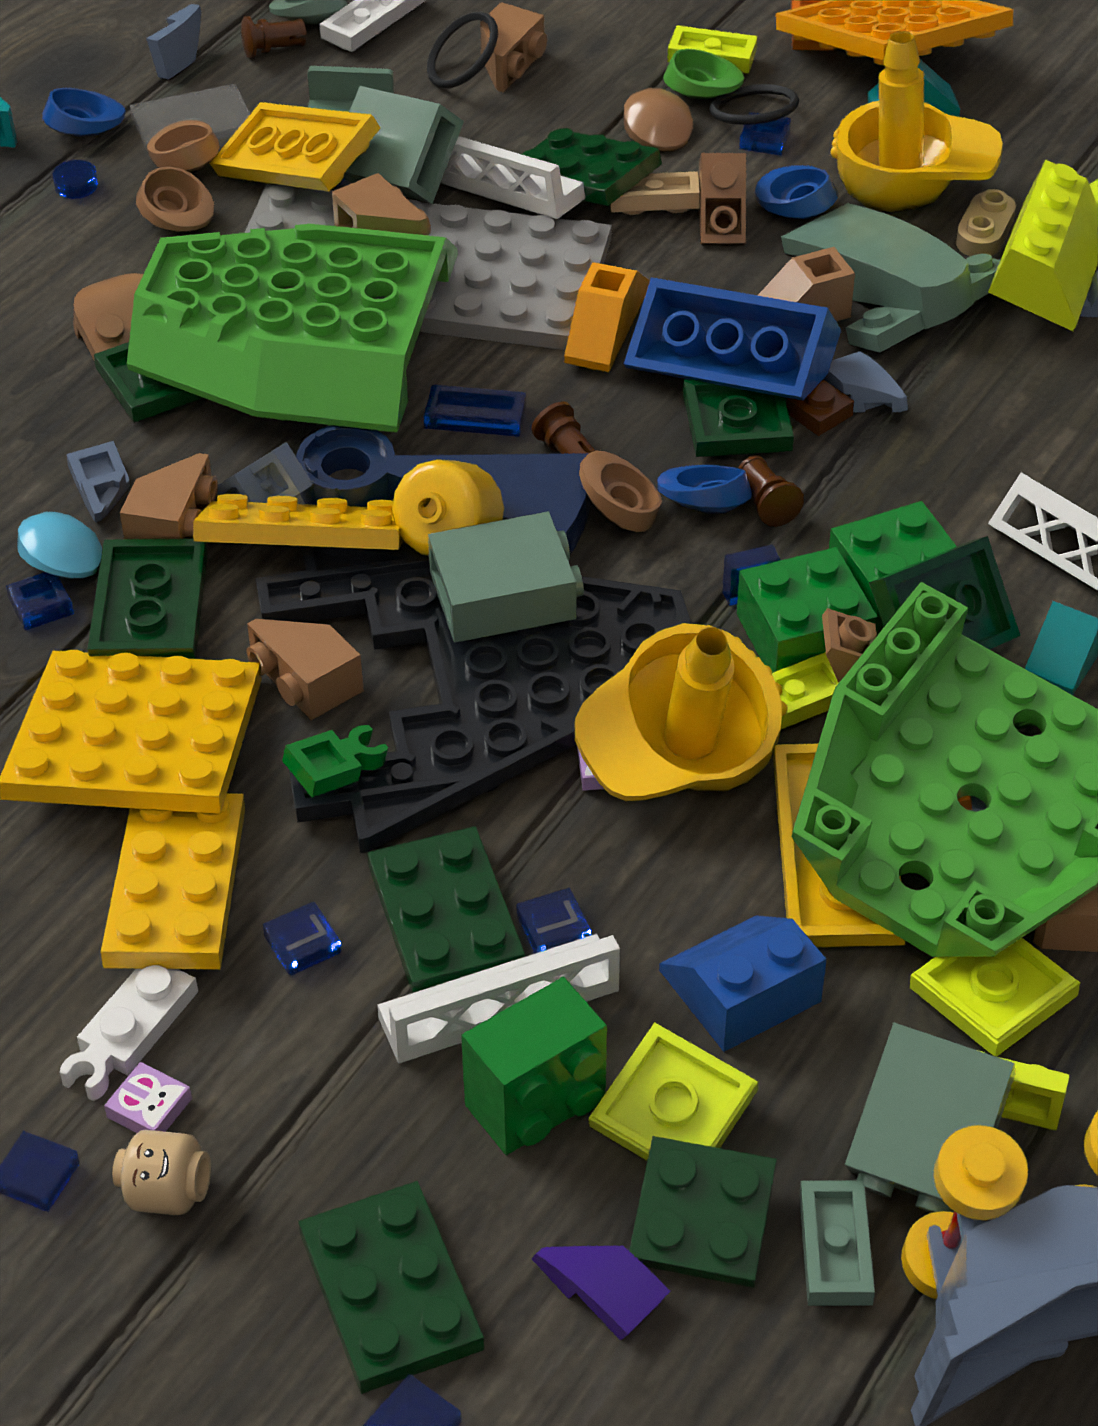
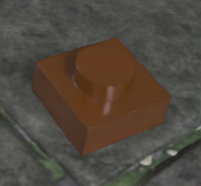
[786,379,854,436]

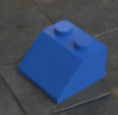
[659,915,826,1052]

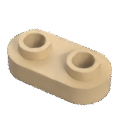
[956,189,1016,256]

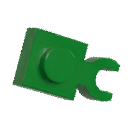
[282,725,388,797]

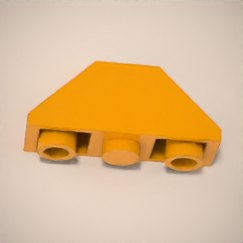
[564,262,649,372]

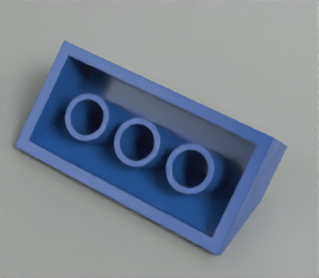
[624,277,841,401]

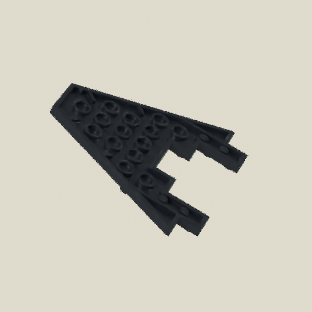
[255,546,692,853]

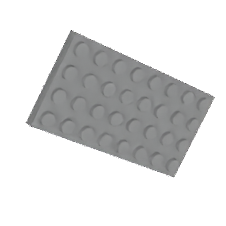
[244,184,612,350]

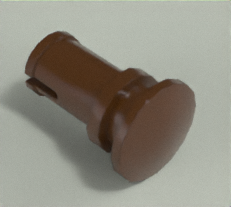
[241,16,306,59]
[531,401,596,454]
[739,456,804,527]

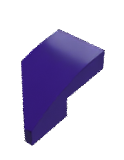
[531,1246,671,1341]

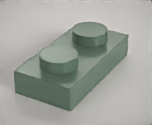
[799,1180,875,1306]

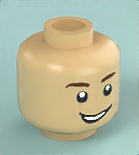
[112,1130,211,1215]

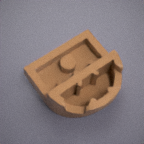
[73,273,144,361]

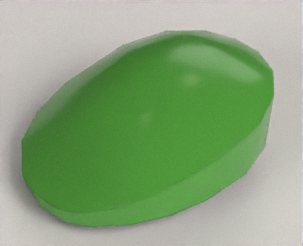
[663,49,744,100]

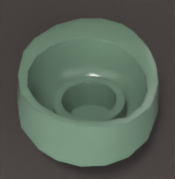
[269,0,348,25]

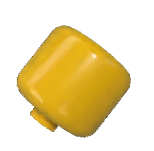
[392,459,504,556]

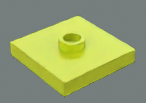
[910,938,1080,1057]
[588,1022,758,1161]

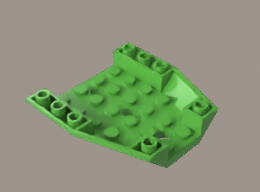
[127,224,458,432]
[792,582,1098,957]

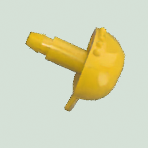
[830,31,1003,212]
[575,623,788,801]

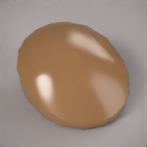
[624,88,693,151]
[147,120,220,173]
[136,166,214,231]
[579,450,662,532]

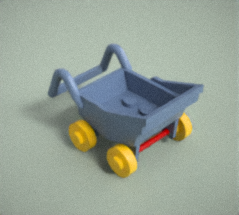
[901,1111,1098,1426]

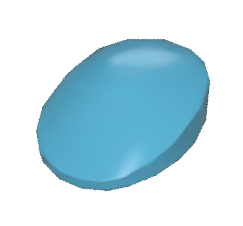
[17,512,102,578]

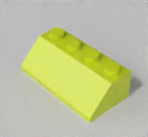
[988,159,1098,331]

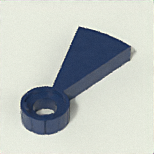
[296,425,591,555]

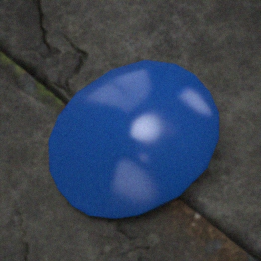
[42,88,125,137]
[755,165,838,219]
[657,465,752,514]

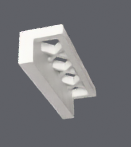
[441,136,585,219]
[988,473,1098,591]
[377,934,620,1064]

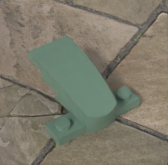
[781,203,1000,352]

